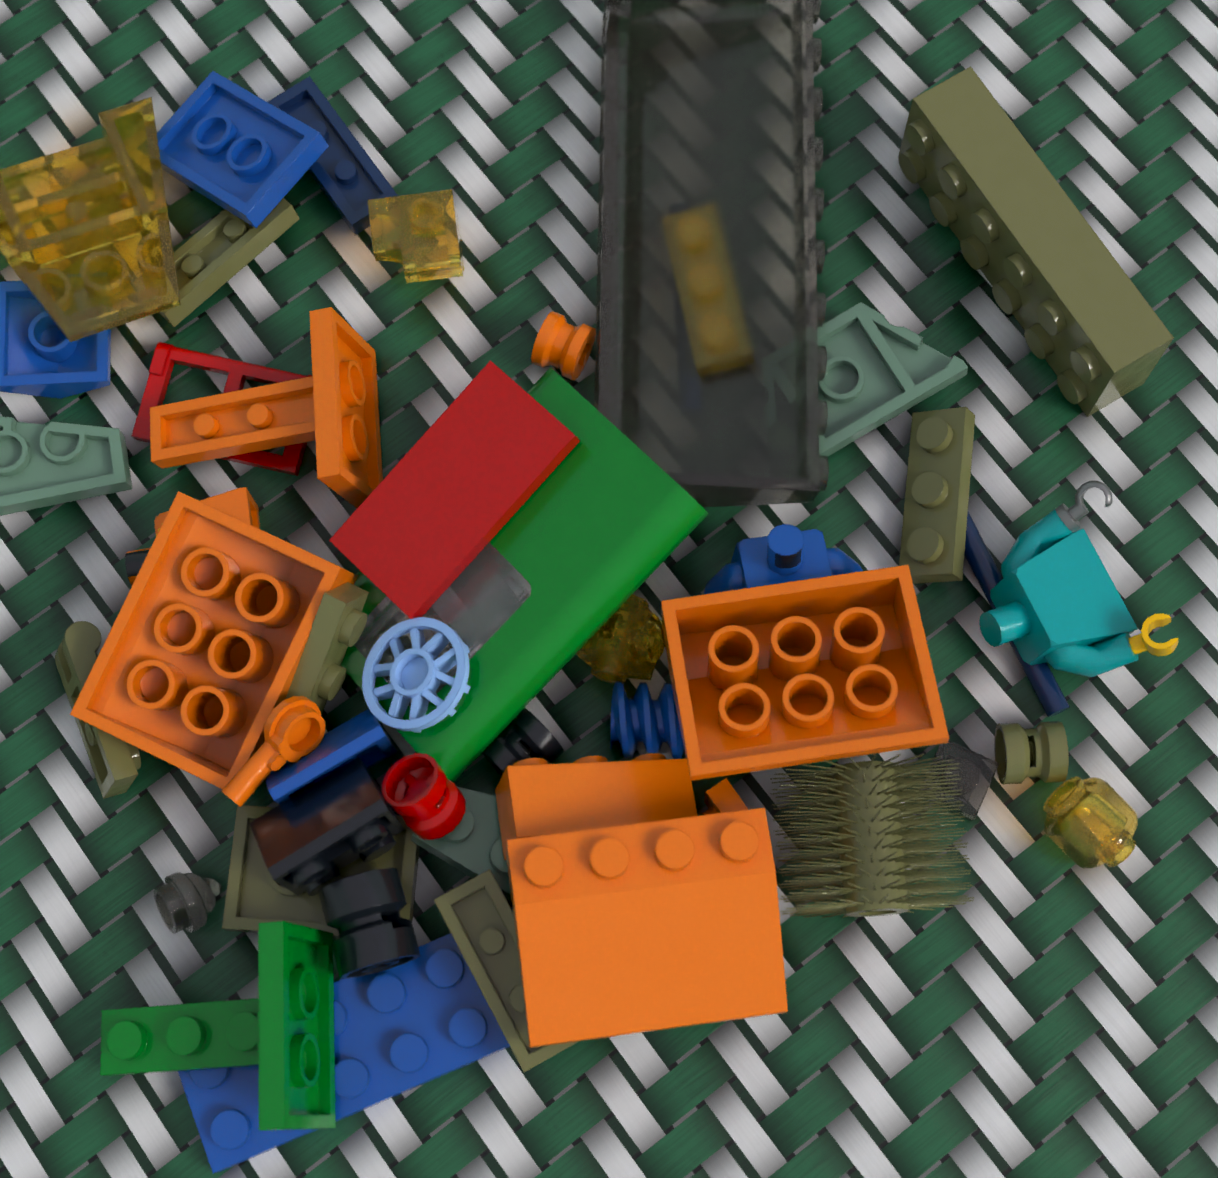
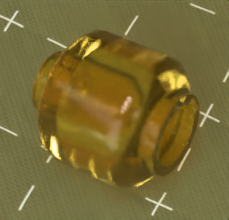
[1043,776,1138,869]

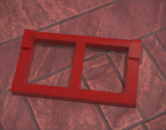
[131,342,312,476]

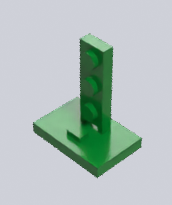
[100,921,336,1131]

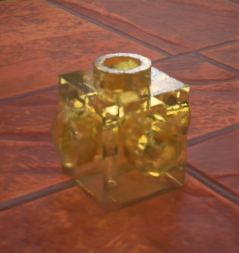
[576,594,665,684]

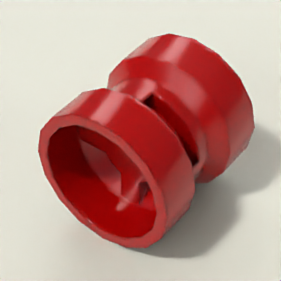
[381,753,466,840]

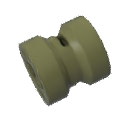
[994,721,1069,784]

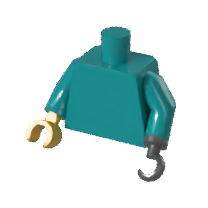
[979,481,1179,677]

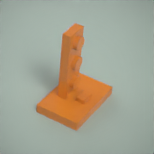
[150,307,383,508]

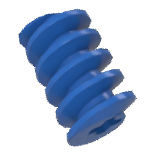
[610,681,685,759]

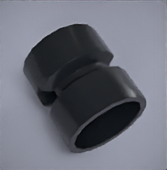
[318,868,421,979]

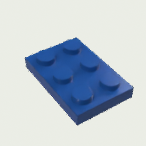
[141,71,329,228]

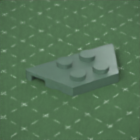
[762,302,968,487]

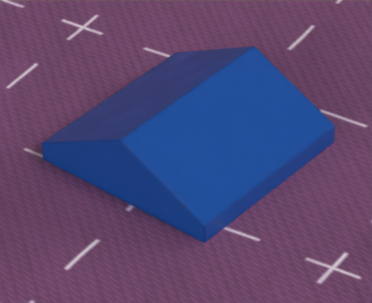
[0,276,111,399]
[265,709,397,805]

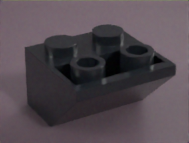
[249,757,405,896]

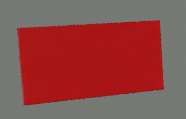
[329,360,580,619]

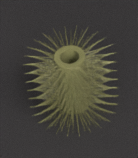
[770,754,974,918]

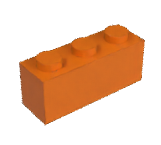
[495,753,698,860]

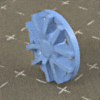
[362,617,471,733]

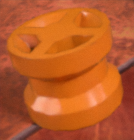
[531,311,596,381]

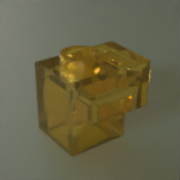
[367,189,464,283]

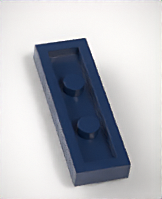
[268,76,401,235]

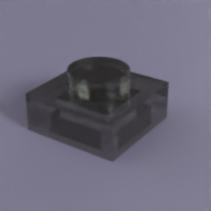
[920,740,999,821]

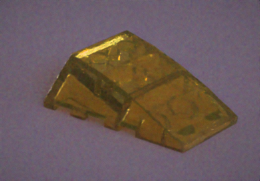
[0,97,181,342]

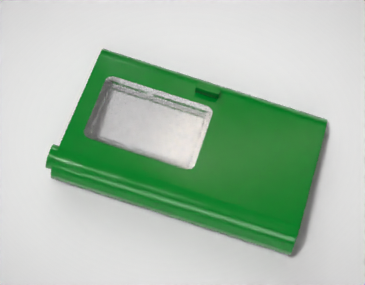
[341,367,709,782]

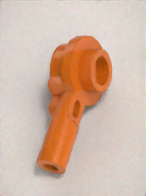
[222,696,326,807]

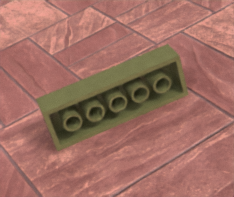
[898,66,1174,417]

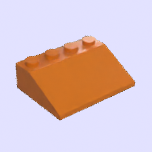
[70,491,358,794]
[661,565,949,781]
[506,807,788,1048]

